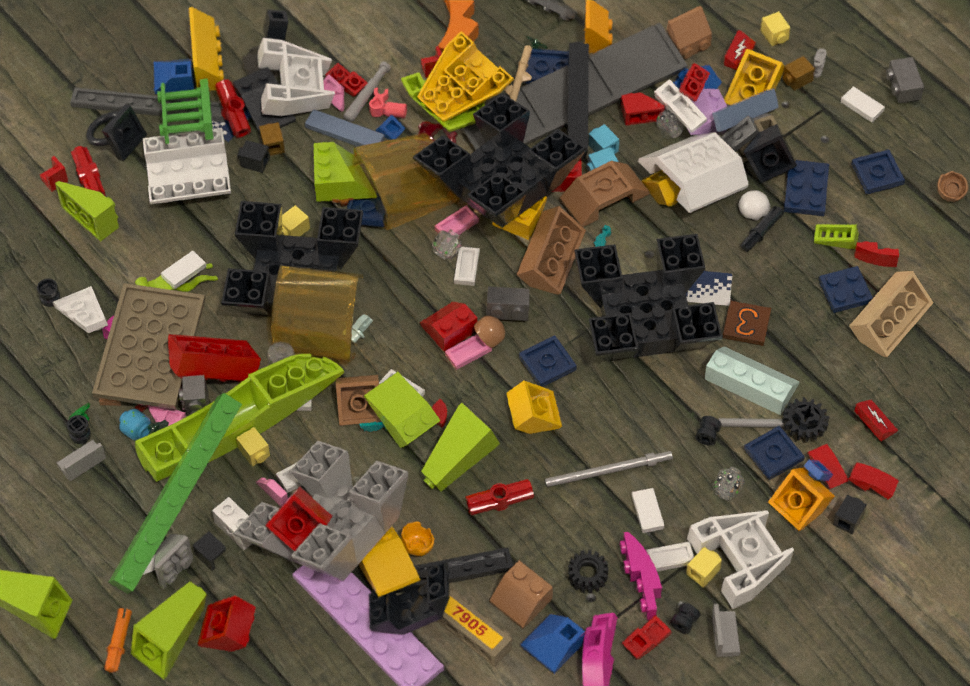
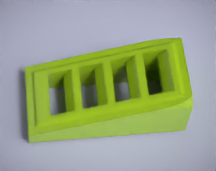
[814,224,858,249]

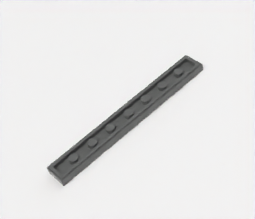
[70,88,225,123]

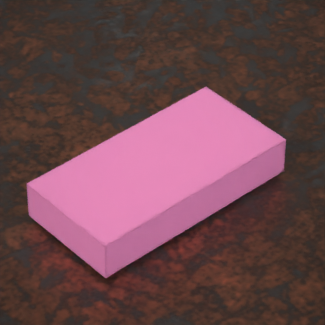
[435,205,479,242]
[445,334,492,370]

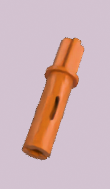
[105,608,132,673]

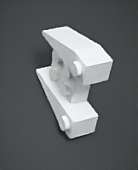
[258,38,335,116]
[687,511,794,609]

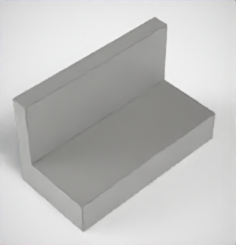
[57,440,106,481]
[712,604,740,657]

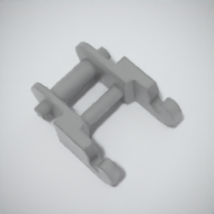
[813,49,827,78]

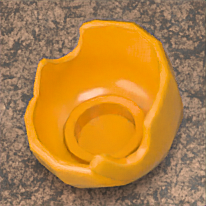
[401,522,435,557]

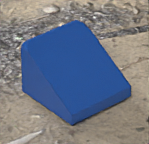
[375,115,406,142]

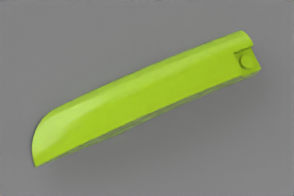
[135,354,344,482]

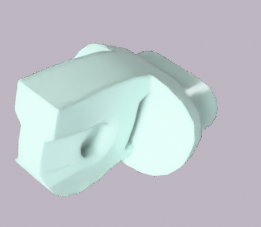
[343,314,373,344]

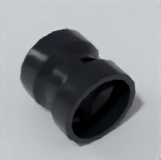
[37,278,61,307]
[67,415,91,444]
[695,416,722,446]
[670,603,701,634]

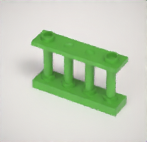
[157,79,214,144]

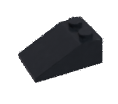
[233,67,296,135]

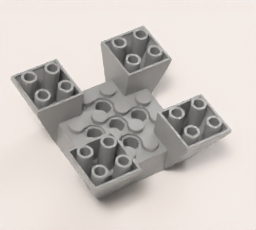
[234,441,409,581]

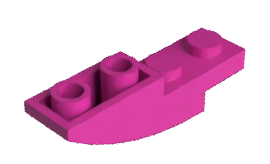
[620,532,662,620]
[582,612,617,686]

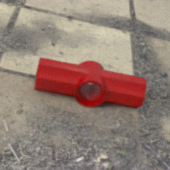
[214,79,251,138]
[71,146,106,196]
[466,479,534,515]

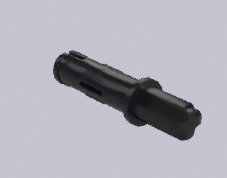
[740,206,784,252]

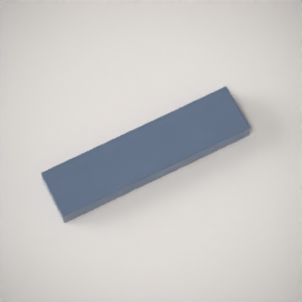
[712,89,779,132]
[305,109,385,153]

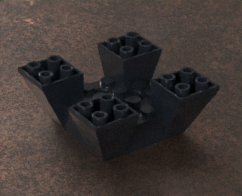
[413,93,586,228]
[221,201,364,321]
[574,234,723,361]

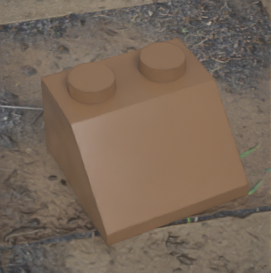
[667,6,712,59]
[336,375,382,425]
[489,561,553,629]

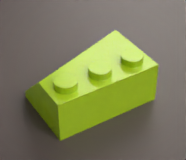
[314,142,377,202]

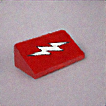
[724,30,756,70]
[854,399,898,441]

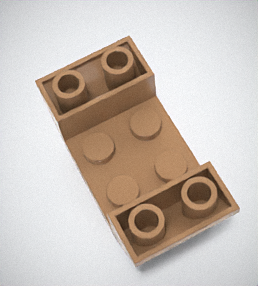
[560,161,649,227]

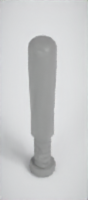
[344,62,391,122]

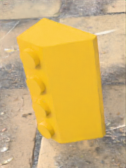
[189,7,224,91]

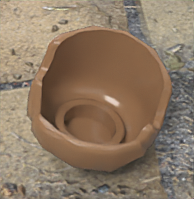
[937,171,968,202]
[474,316,506,348]

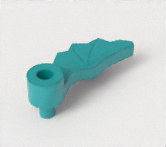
[594,225,612,247]
[359,421,388,432]

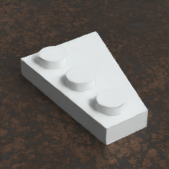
[53,286,108,333]

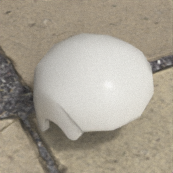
[738,191,771,221]

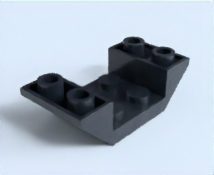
[369,561,450,635]

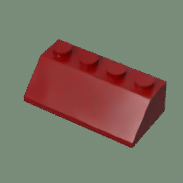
[168,334,261,382]

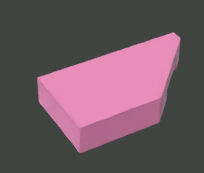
[323,74,344,112]
[148,405,186,429]
[256,477,288,507]

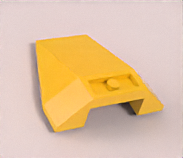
[417,31,514,122]

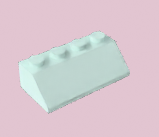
[705,346,800,415]

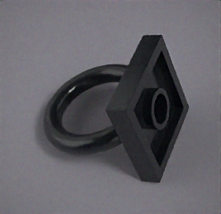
[86,104,147,161]

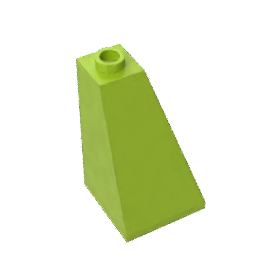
[421,403,500,492]
[0,570,73,639]
[131,582,206,680]

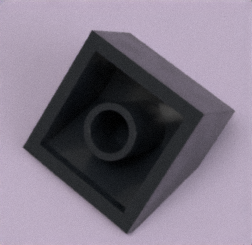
[744,124,797,183]

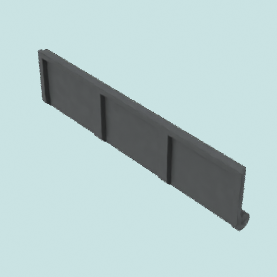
[459,23,688,150]

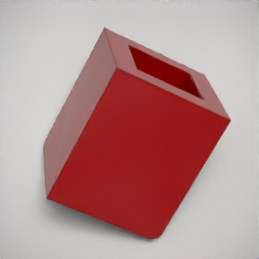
[421,46,442,78]
[40,156,68,192]

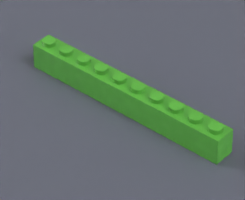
[108,393,242,594]

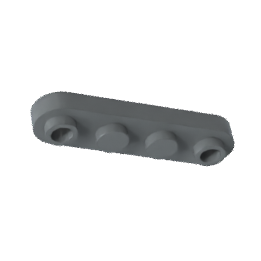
[527,0,577,21]

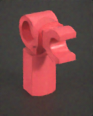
[369,88,407,119]

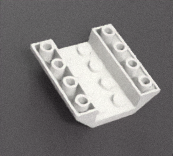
[143,128,231,204]
[638,133,749,213]

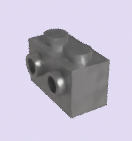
[886,57,924,103]
[486,286,529,321]
[179,375,209,416]

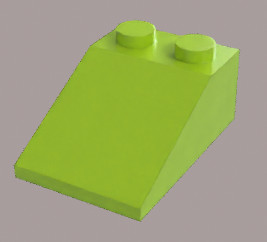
[55,181,119,242]
[364,372,441,448]

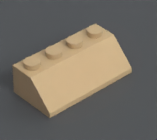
[849,271,933,357]

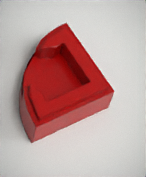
[431,399,447,428]

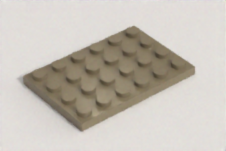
[92,283,206,409]

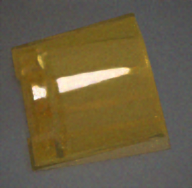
[353,133,459,230]
[271,265,363,360]

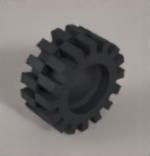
[568,550,608,594]

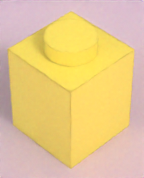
[761,12,790,46]
[282,206,310,236]
[236,427,270,467]
[686,547,722,588]

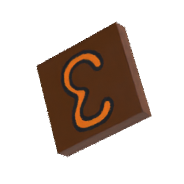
[723,300,771,346]

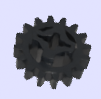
[782,397,830,442]

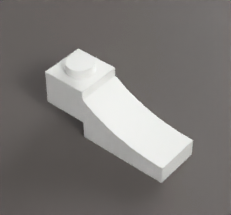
[654,80,707,133]

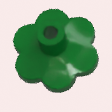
[68,402,91,420]

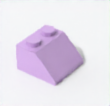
[688,89,727,135]

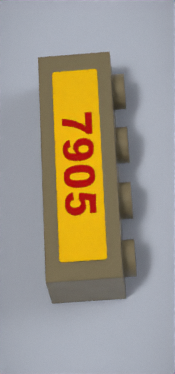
[437,589,512,667]

